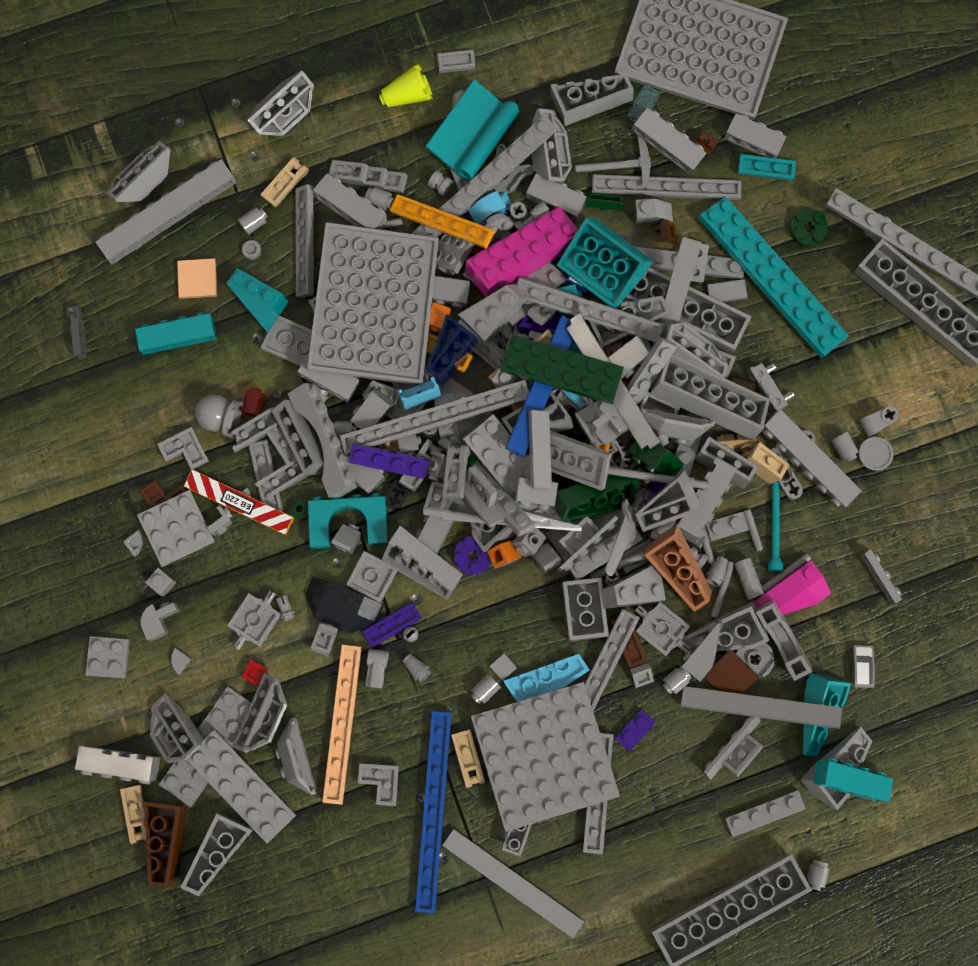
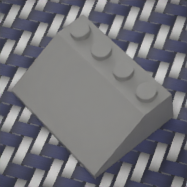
[545,510,643,580]

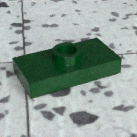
[586,192,624,211]

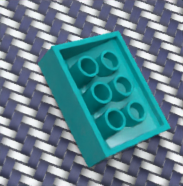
[557,217,653,309]

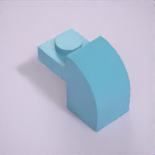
[468,191,512,224]

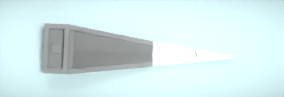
[423,482,581,531]

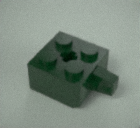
[627,437,684,477]

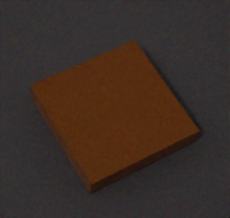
[704,649,759,694]

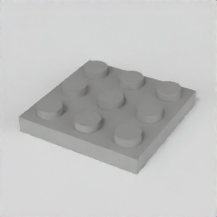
[137,490,215,567]

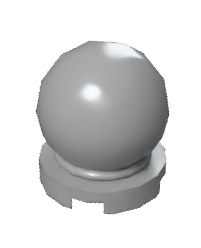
[195,394,243,438]

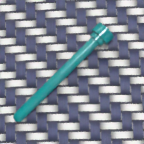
[768,481,783,572]

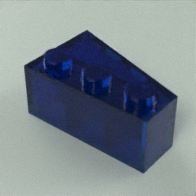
[426,314,478,386]

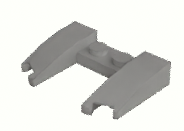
[231,407,310,496]

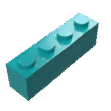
[135,312,217,355]
[813,758,893,803]

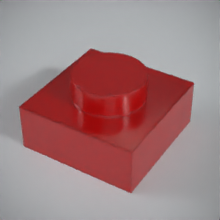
[242,660,269,686]

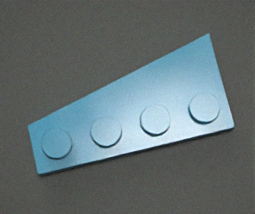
[503,654,589,702]

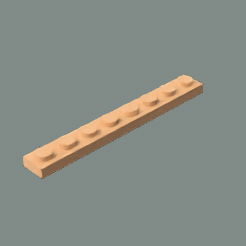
[323,645,362,805]

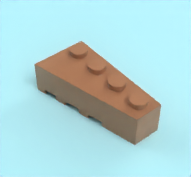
[644,524,712,612]

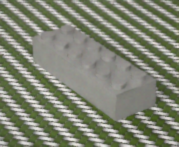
[650,354,770,439]
[461,414,557,518]

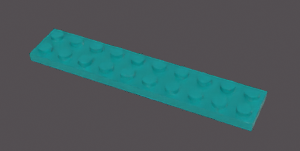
[698,196,849,359]

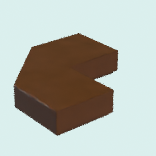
[140,480,186,507]

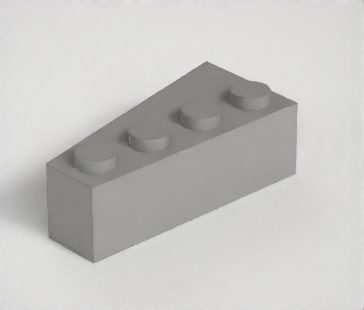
[550,74,634,126]
[678,457,737,544]
[381,526,463,600]
[75,746,161,784]
[180,812,253,896]

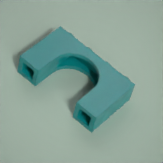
[308,494,388,549]

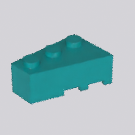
[226,268,289,332]

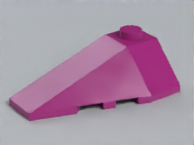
[754,560,831,615]

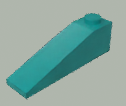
[803,673,851,756]

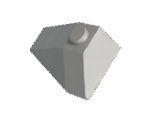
[801,727,872,810]

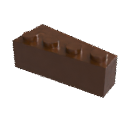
[142,801,188,888]

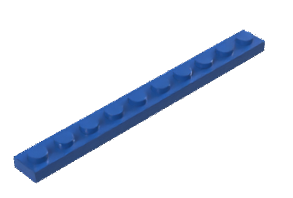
[415,711,452,913]

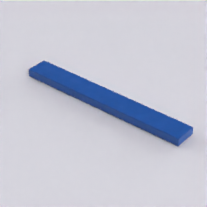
[505,315,573,457]

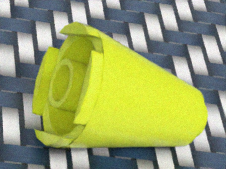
[379,64,433,107]

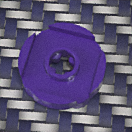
[454,536,492,575]

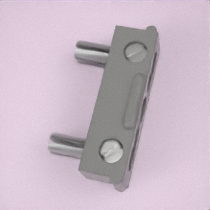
[747,363,794,414]

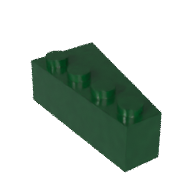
[553,466,640,522]

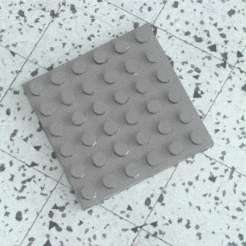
[471,682,620,832]

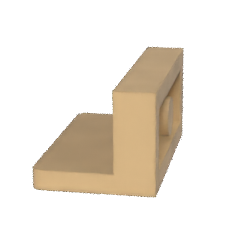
[746,442,789,484]

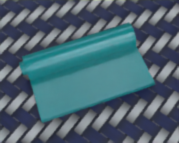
[425,79,520,181]

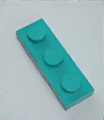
[738,154,796,181]

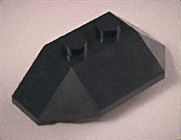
[305,577,384,633]

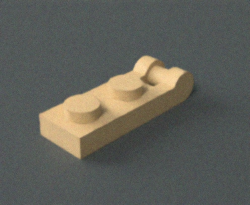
[261,157,309,208]
[452,730,485,788]
[120,785,146,844]

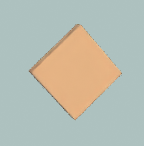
[177,259,217,299]

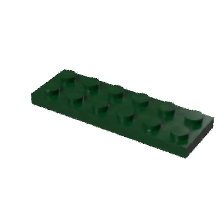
[500,334,624,405]

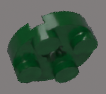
[789,209,828,247]

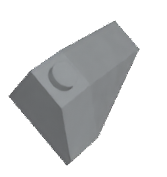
[589,296,671,349]
[470,522,516,552]
[682,601,769,652]

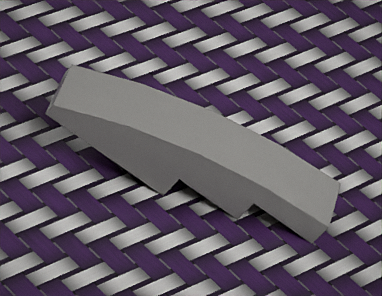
[329,160,408,193]

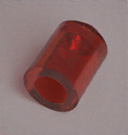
[241,387,265,417]

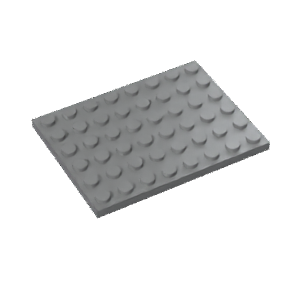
[614,0,788,120]
[307,222,439,385]

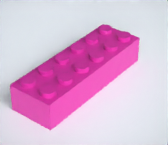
[466,206,578,298]

